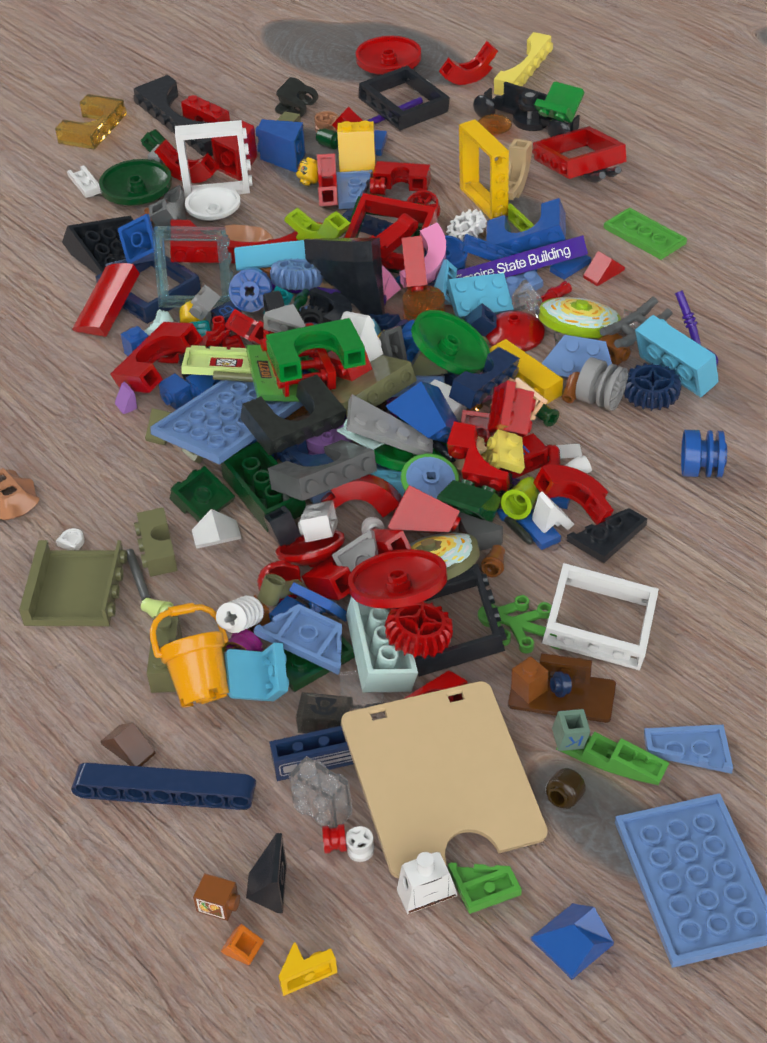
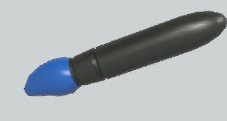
[497,509,533,544]

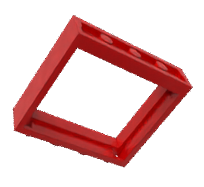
[532,126,627,179]
[344,193,437,271]

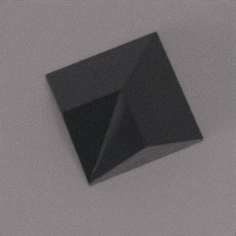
[246,833,287,913]

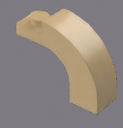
[508,139,532,200]

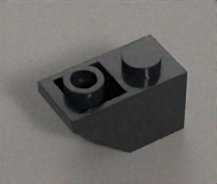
[264,506,301,546]

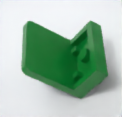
[534,82,585,123]

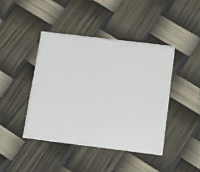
[556,444,582,459]

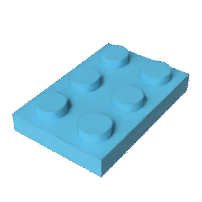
[446,273,514,319]

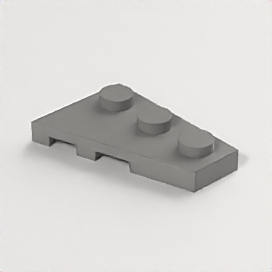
[332,530,378,572]

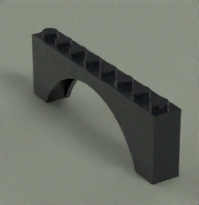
[133,75,213,156]

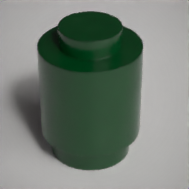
[316,128,338,149]

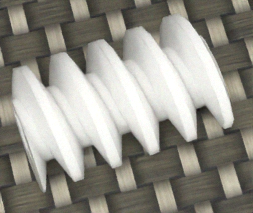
[216,595,264,633]

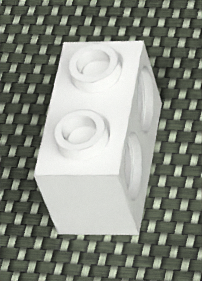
[298,500,338,542]

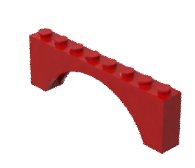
[170,219,323,263]

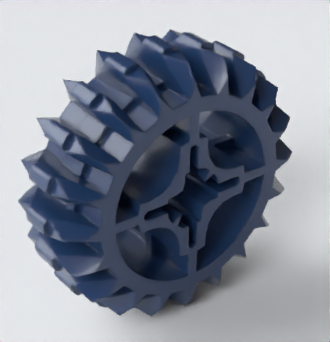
[624,362,682,411]

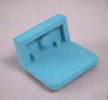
[224,643,289,702]

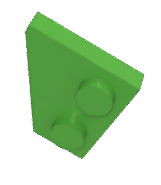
[448,863,522,914]

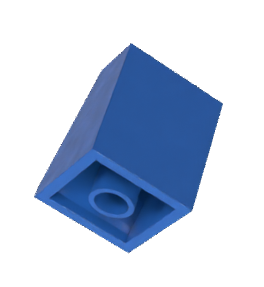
[255,119,306,172]
[386,381,458,443]

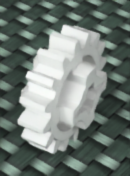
[446,209,487,242]

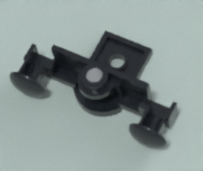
[473,82,580,137]

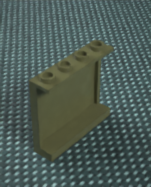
[330,355,417,417]
[19,540,127,626]

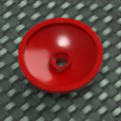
[485,311,545,352]
[276,530,345,568]

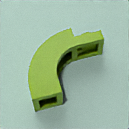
[284,207,350,240]

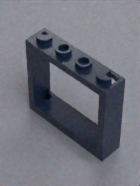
[95,251,201,324]

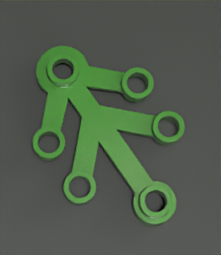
[478,595,560,654]

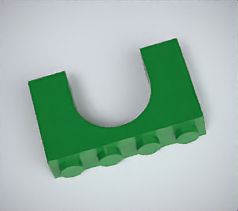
[266,318,366,383]

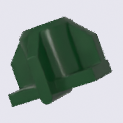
[140,129,165,152]

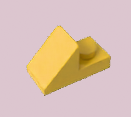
[278,942,338,996]

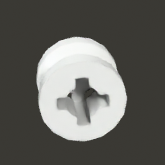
[346,826,374,862]

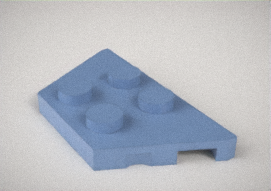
[541,335,612,379]
[254,604,342,675]

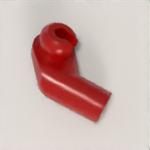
[544,444,560,466]

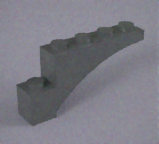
[149,185,187,238]

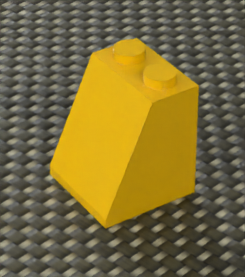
[337,120,376,178]

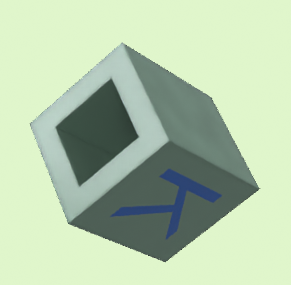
[552,709,590,751]

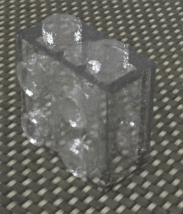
[289,756,352,828]

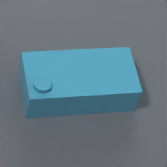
[635,315,719,398]

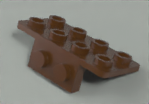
[508,653,616,723]

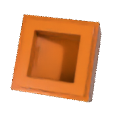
[221,924,264,965]

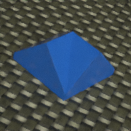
[118,214,159,264]
[531,903,614,980]

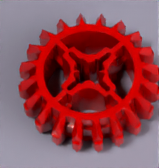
[385,601,453,659]

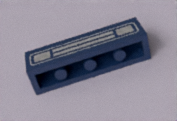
[269,719,373,781]

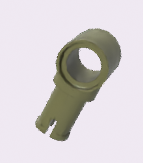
[257,574,303,606]

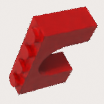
[110,322,203,393]
[301,529,412,600]

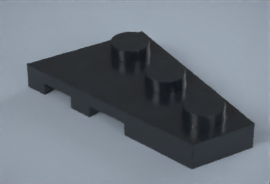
[567,508,648,563]

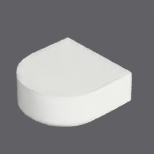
[56,528,85,550]

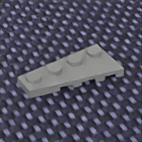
[346,394,433,455]

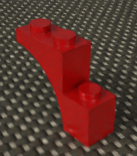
[447,421,510,491]

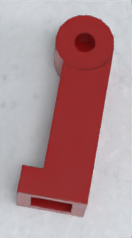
[369,213,419,261]

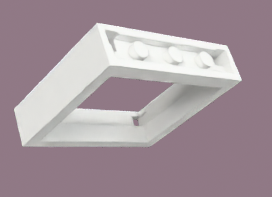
[175,120,253,199]
[542,563,659,670]

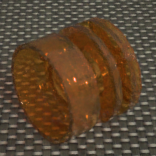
[402,286,445,321]

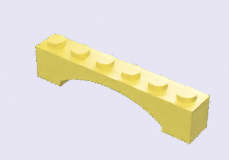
[494,32,553,96]

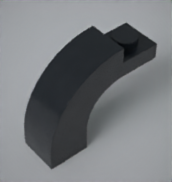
[309,287,352,323]

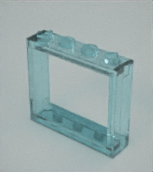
[152,226,233,307]

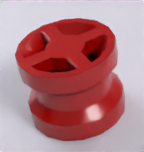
[370,177,386,196]
[322,824,347,854]

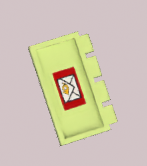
[182,345,251,375]

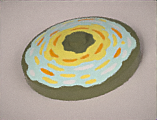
[409,532,480,580]

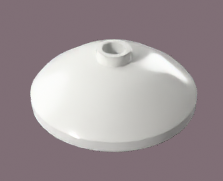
[185,185,241,221]

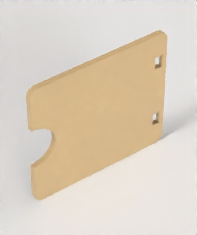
[341,681,548,879]

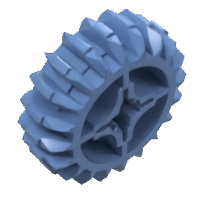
[270,258,323,291]

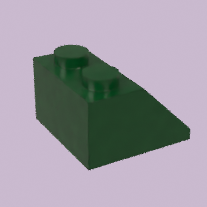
[436,479,501,522]

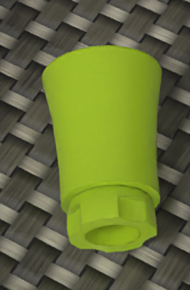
[501,477,540,520]

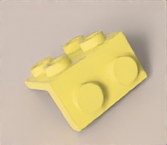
[480,429,525,489]

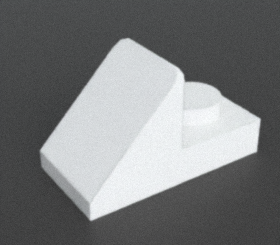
[532,492,574,533]

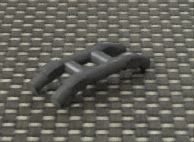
[600,296,673,348]

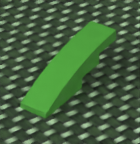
[556,731,669,785]

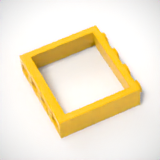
[459,119,509,219]

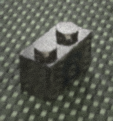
[296,692,354,733]

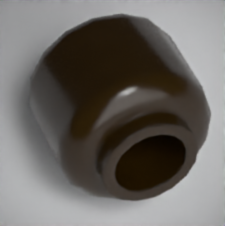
[546,768,586,809]

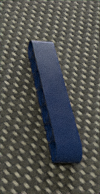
[71,763,256,810]

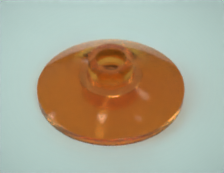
[478,114,512,136]

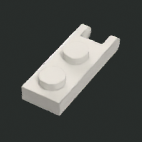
[67,165,101,198]

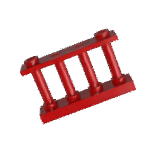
[260,323,336,397]

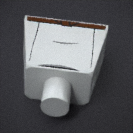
[397,852,457,914]

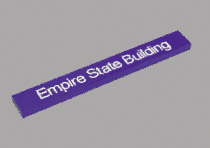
[435,235,588,281]

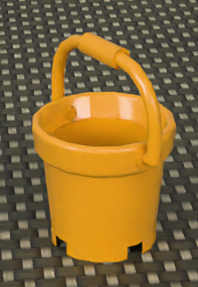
[150,602,229,708]

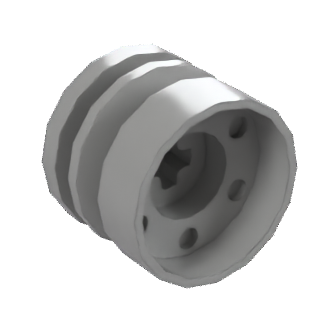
[575,357,628,411]

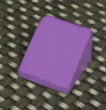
[115,382,137,414]

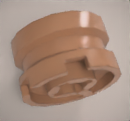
[314,111,338,133]

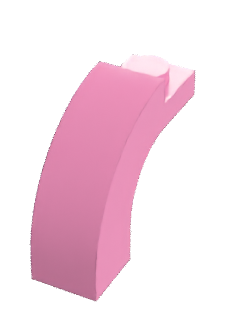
[400,223,446,288]

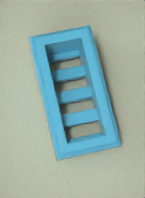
[431,259,457,305]

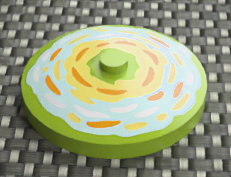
[539,297,621,338]

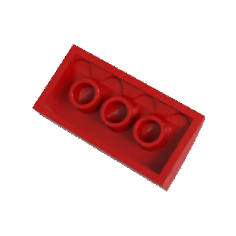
[72,263,140,337]

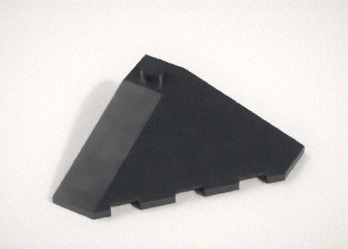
[62,216,133,275]
[304,238,385,315]

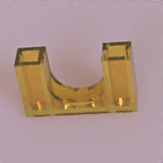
[55,94,126,150]

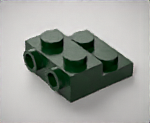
[169,466,235,522]

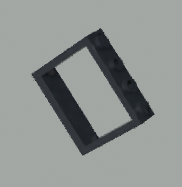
[358,66,450,130]
[415,564,507,677]

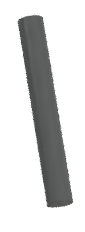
[126,549,151,601]

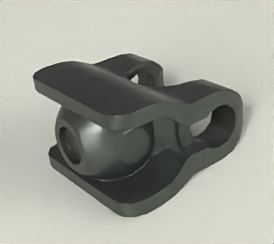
[275,77,318,117]

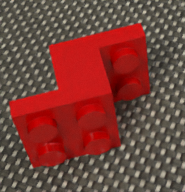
[487,380,536,437]

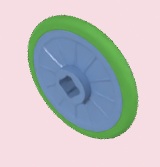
[401,454,460,498]

